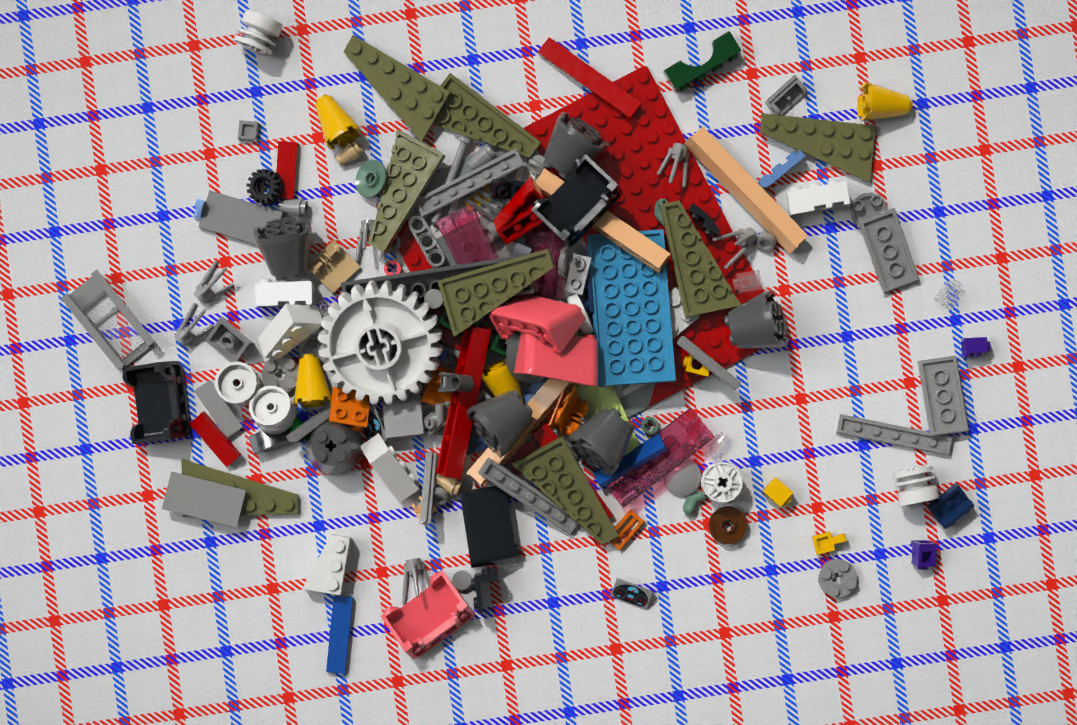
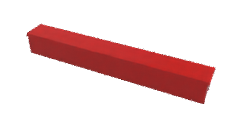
[436,325,491,480]

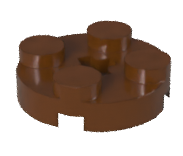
[708,506,747,545]

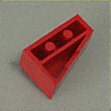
[493,177,548,244]

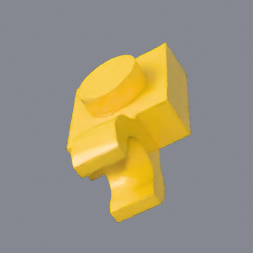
[811,531,847,555]

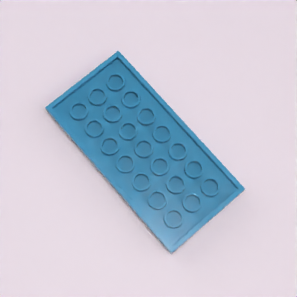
[587,229,676,387]

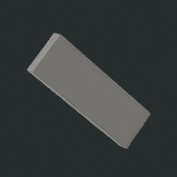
[194,380,243,438]
[286,404,331,442]

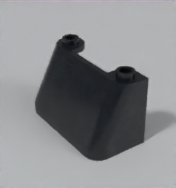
[531,154,623,248]
[122,361,191,444]
[460,485,521,568]

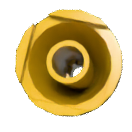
[857,82,913,121]
[315,95,362,150]
[294,354,332,408]
[481,359,523,403]

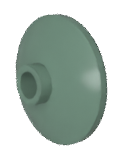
[355,160,387,198]

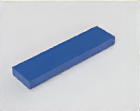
[593,434,667,488]
[326,595,353,674]

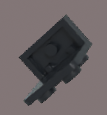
[471,568,498,614]

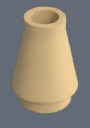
[335,140,364,166]
[435,474,464,496]

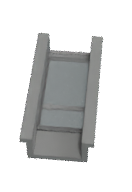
[61,269,155,370]

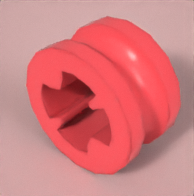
[384,260,401,275]

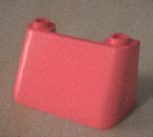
[490,294,586,353]
[514,332,598,387]
[381,570,475,659]

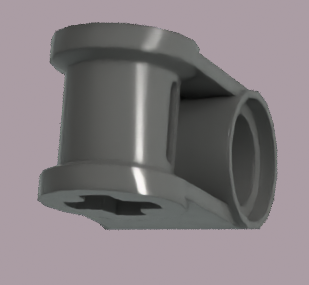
[438,372,474,393]

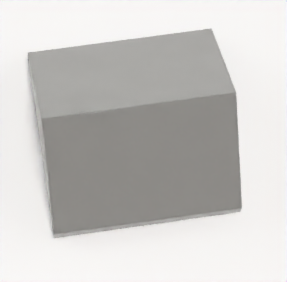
[205,317,253,362]

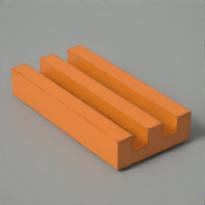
[609,509,645,550]

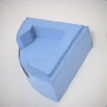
[194,199,206,220]

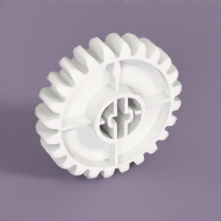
[318,281,443,405]

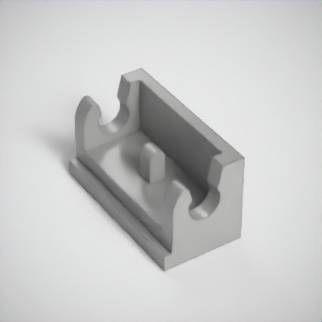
[765,75,807,115]

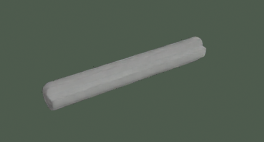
[677,336,741,390]
[420,452,437,525]

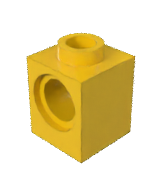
[682,354,713,377]
[762,477,793,507]

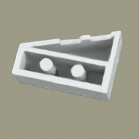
[786,180,850,216]
[255,279,315,307]
[257,304,322,359]
[360,433,419,503]
[302,534,351,595]

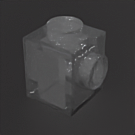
[732,270,763,294]
[934,279,965,310]

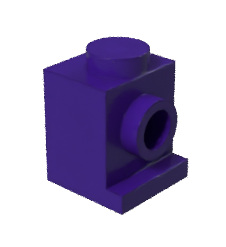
[961,337,991,358]
[911,540,937,570]

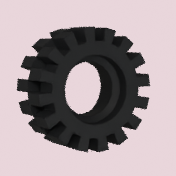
[246,169,284,205]

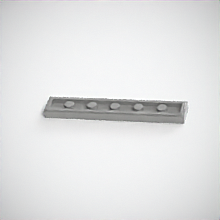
[416,149,525,217]
[836,414,953,456]
[478,457,579,535]

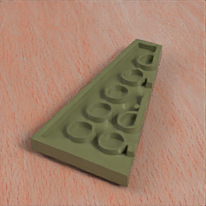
[343,35,451,142]
[433,73,542,158]
[759,113,876,183]
[368,129,446,254]
[660,201,741,318]
[438,248,555,337]
[512,436,619,545]
[181,459,298,517]

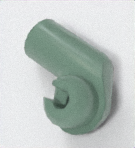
[654,199,668,226]
[683,491,706,517]

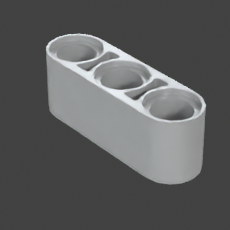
[409,216,445,268]

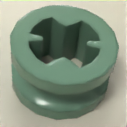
[641,417,659,434]

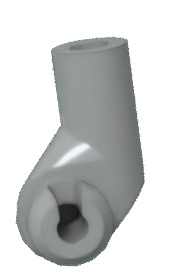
[425,403,445,430]

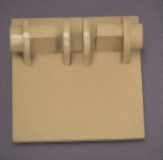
[309,240,360,293]

